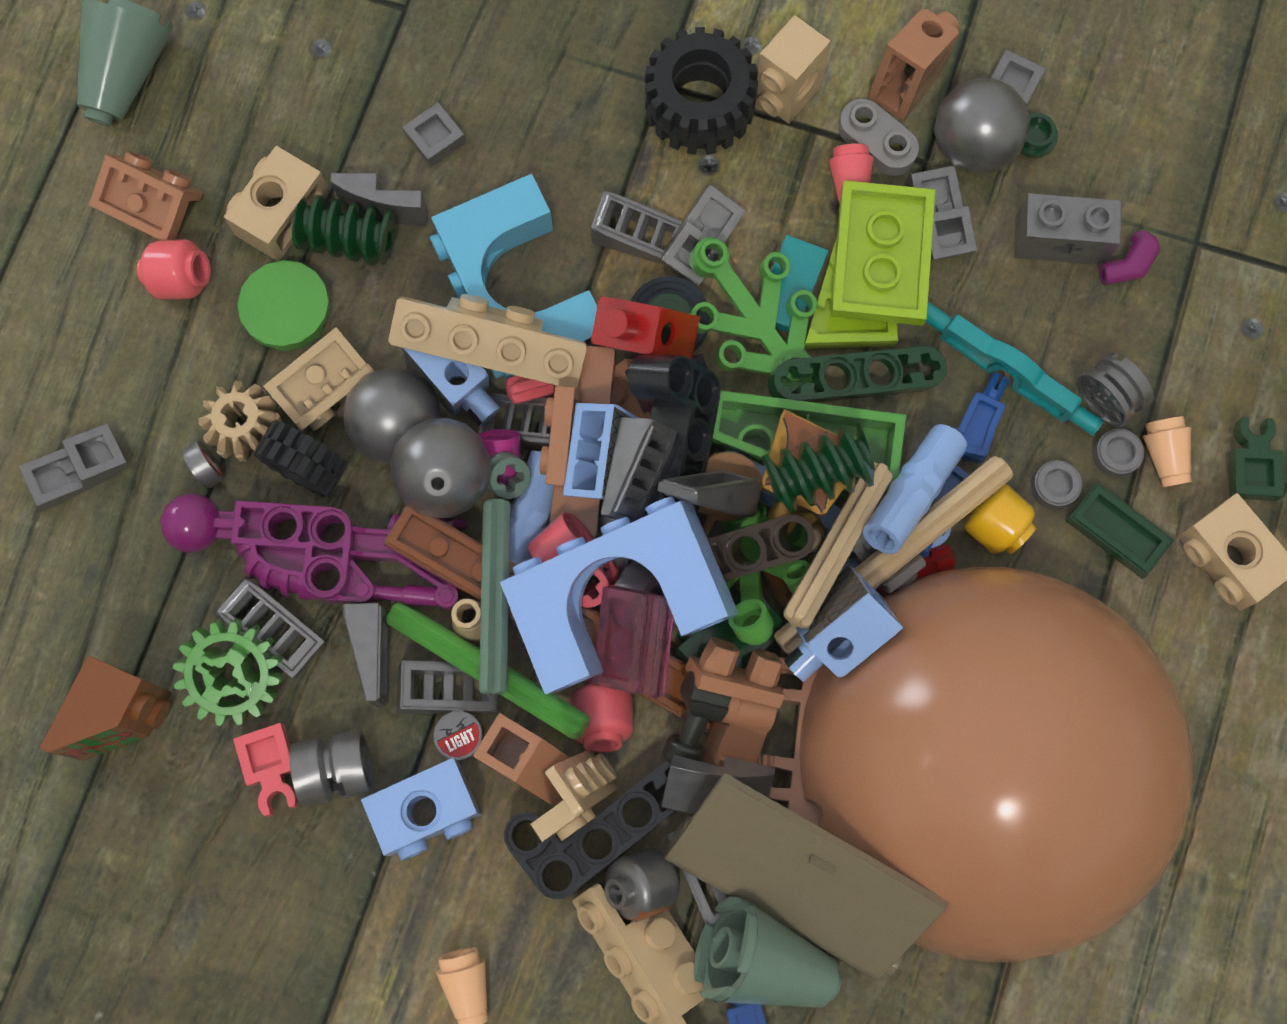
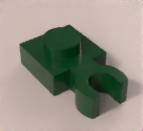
[1228,417,1284,501]

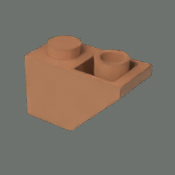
[473,713,571,807]

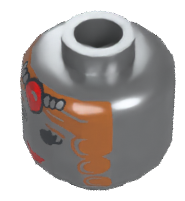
[605,848,681,922]

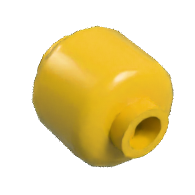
[963,484,1036,555]

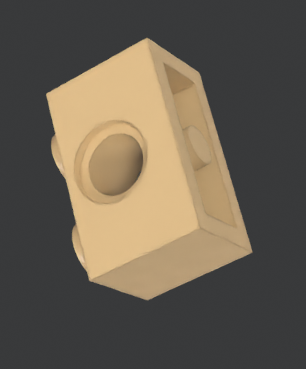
[756,15,831,124]
[223,146,330,261]
[1178,493,1287,611]

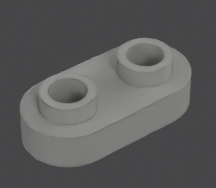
[839,99,919,176]

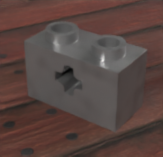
[1014,193,1121,265]

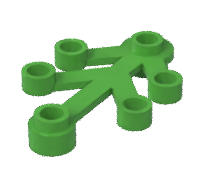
[689,237,817,393]
[722,501,809,645]

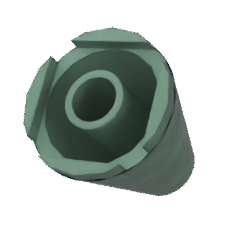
[77,0,173,126]
[694,896,841,1008]

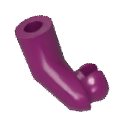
[1099,231,1160,285]

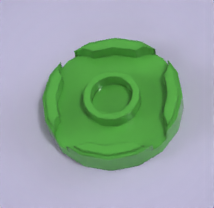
[237,260,332,351]

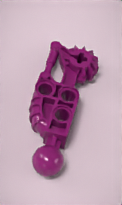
[160,493,467,611]

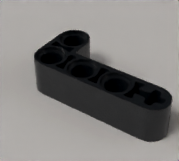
[627,355,721,518]
[504,760,677,899]

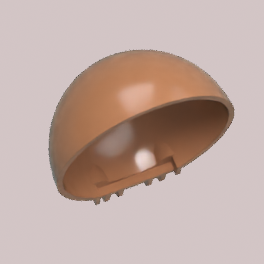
[757,567,1193,962]

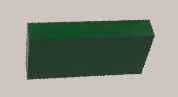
[1066,482,1174,579]

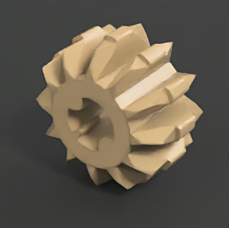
[198,380,282,462]

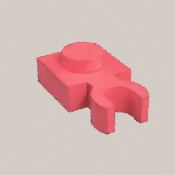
[233,723,300,817]

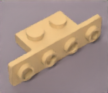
[388,294,587,388]
[530,750,618,842]
[573,883,705,1024]

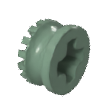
[488,452,531,499]

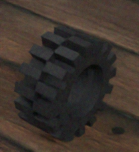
[253,421,348,498]

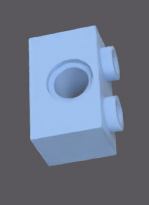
[361,758,482,861]

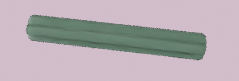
[479,499,510,695]

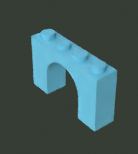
[429,174,605,380]

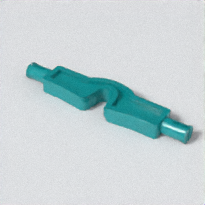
[926,302,1104,437]

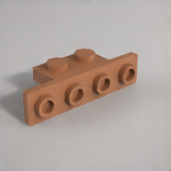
[539,346,616,539]

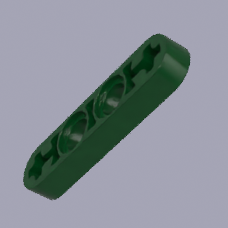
[768,346,947,403]

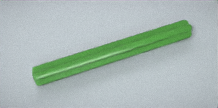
[386,602,590,739]

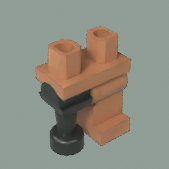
[662,637,785,767]

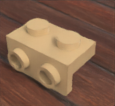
[263,327,374,431]

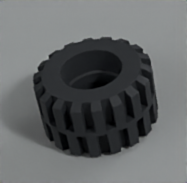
[645,27,758,155]

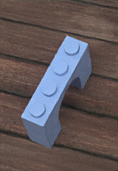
[500,496,738,695]

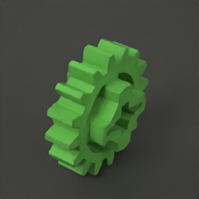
[173,618,284,726]

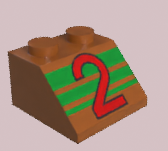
[39,655,172,761]

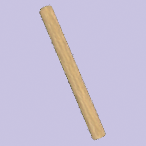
[774,456,1013,655]

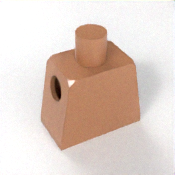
[868,9,960,122]

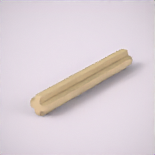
[783,462,892,629]

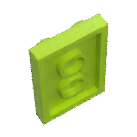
[830,180,936,326]

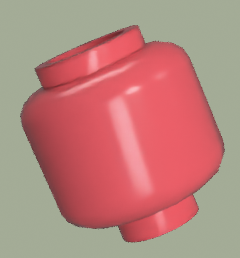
[137,239,211,300]
[569,676,634,753]

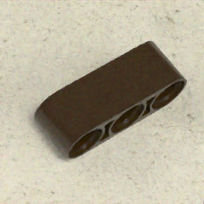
[707,510,825,581]

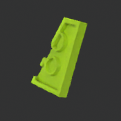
[805,237,898,349]

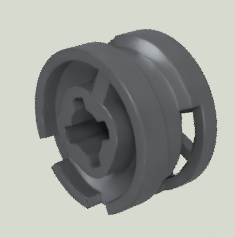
[1077,352,1154,427]

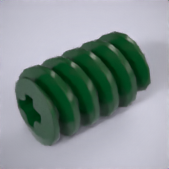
[292,194,395,266]
[762,423,875,513]

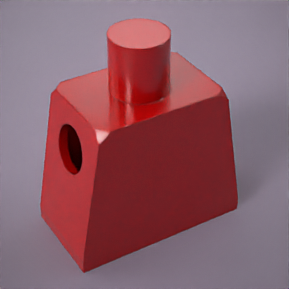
[591,296,700,360]

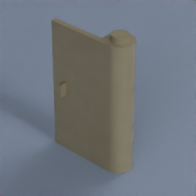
[663,773,948,980]

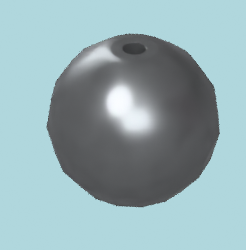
[934,78,1030,173]
[344,368,441,464]
[390,418,492,518]

